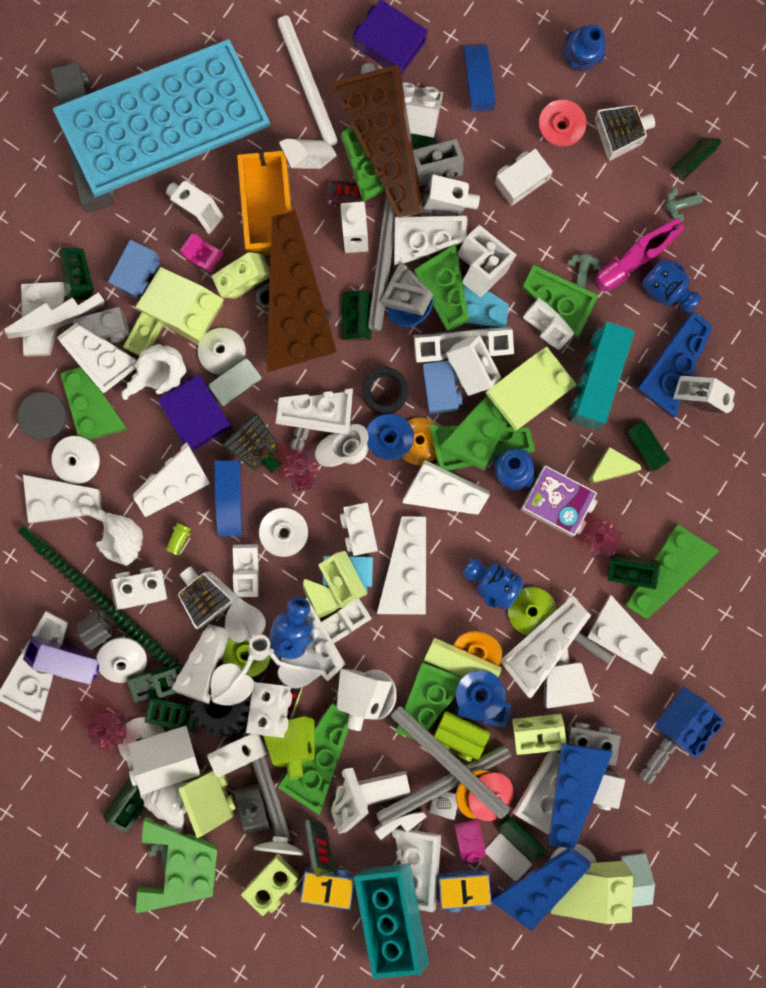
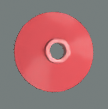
[539,100,587,147]
[468,772,514,821]

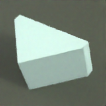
[621,853,655,907]

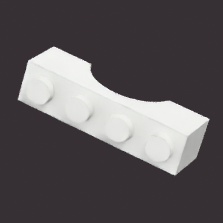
[413,327,514,362]

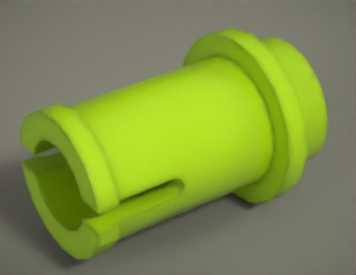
[165,523,191,555]

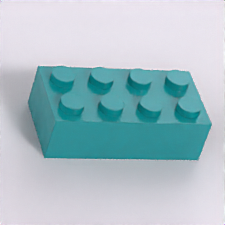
[568,322,635,430]
[354,863,429,979]

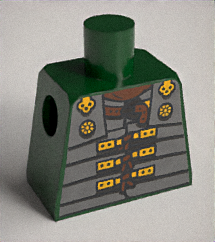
[222,413,282,474]

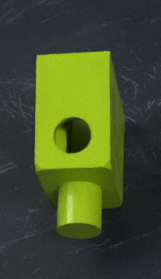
[263,716,315,779]

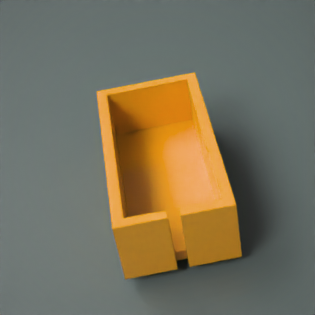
[237,151,292,256]

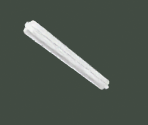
[278,15,337,146]

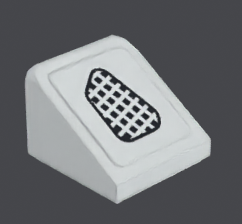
[429,791,457,820]

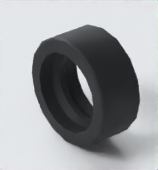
[362,367,408,415]

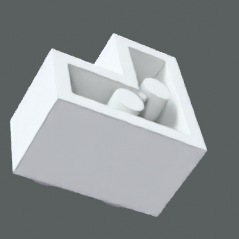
[458,225,517,298]

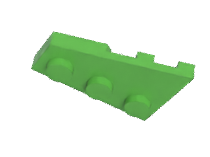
[341,127,385,202]
[414,244,470,332]
[522,265,598,340]
[60,367,128,441]
[396,662,462,740]

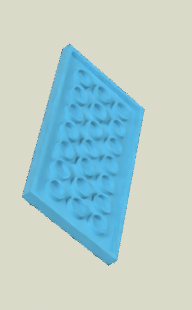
[53,39,270,198]

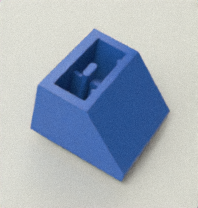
[655,687,725,759]

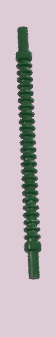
[18,525,184,675]

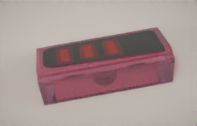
[327,180,376,208]

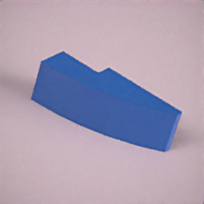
[463,44,495,112]
[215,461,243,536]

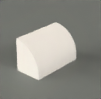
[279,139,337,169]
[358,771,411,806]

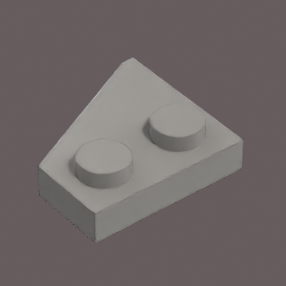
[380,262,433,316]

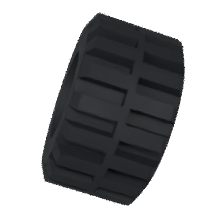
[190,685,252,737]

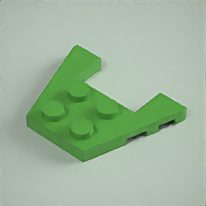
[135,817,218,913]

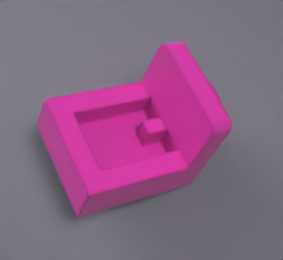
[180,233,224,274]
[454,819,486,862]

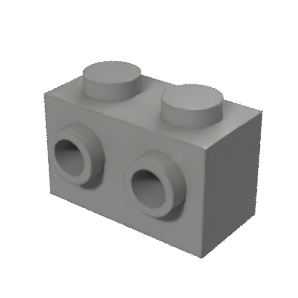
[413,139,464,186]
[72,307,130,343]
[566,722,621,766]

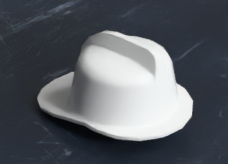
[315,424,369,467]

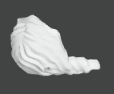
[122,344,187,400]
[79,506,143,566]
[140,780,187,833]

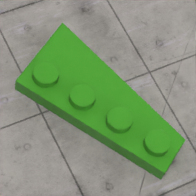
[440,378,508,470]
[625,524,719,619]
[278,703,350,815]

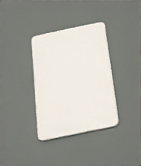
[485,834,532,881]

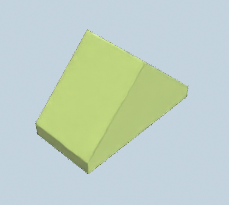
[589,448,641,484]
[303,579,346,618]

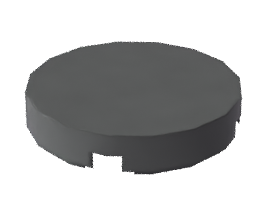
[17,392,68,441]

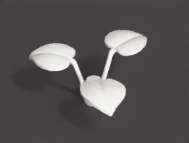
[211,598,323,705]

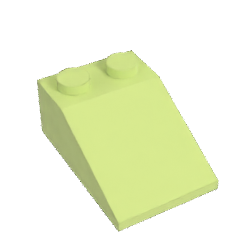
[135,267,224,345]
[486,347,577,431]
[179,769,237,838]
[550,861,633,924]

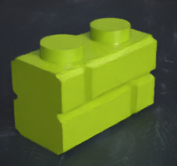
[433,710,491,762]

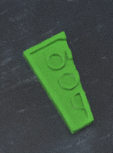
[429,425,535,471]

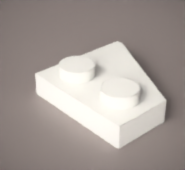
[331,768,369,834]

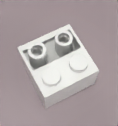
[402,82,443,138]

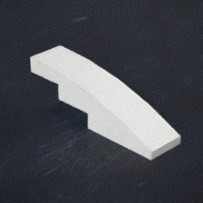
[4,293,104,339]

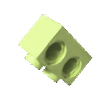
[212,252,270,299]
[512,714,566,755]
[241,853,299,916]

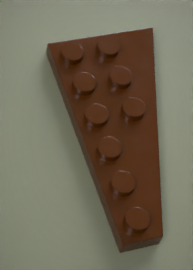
[330,65,423,218]
[267,210,337,373]

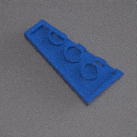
[636,311,713,418]
[548,743,613,849]
[491,847,591,931]

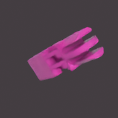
[595,218,685,292]

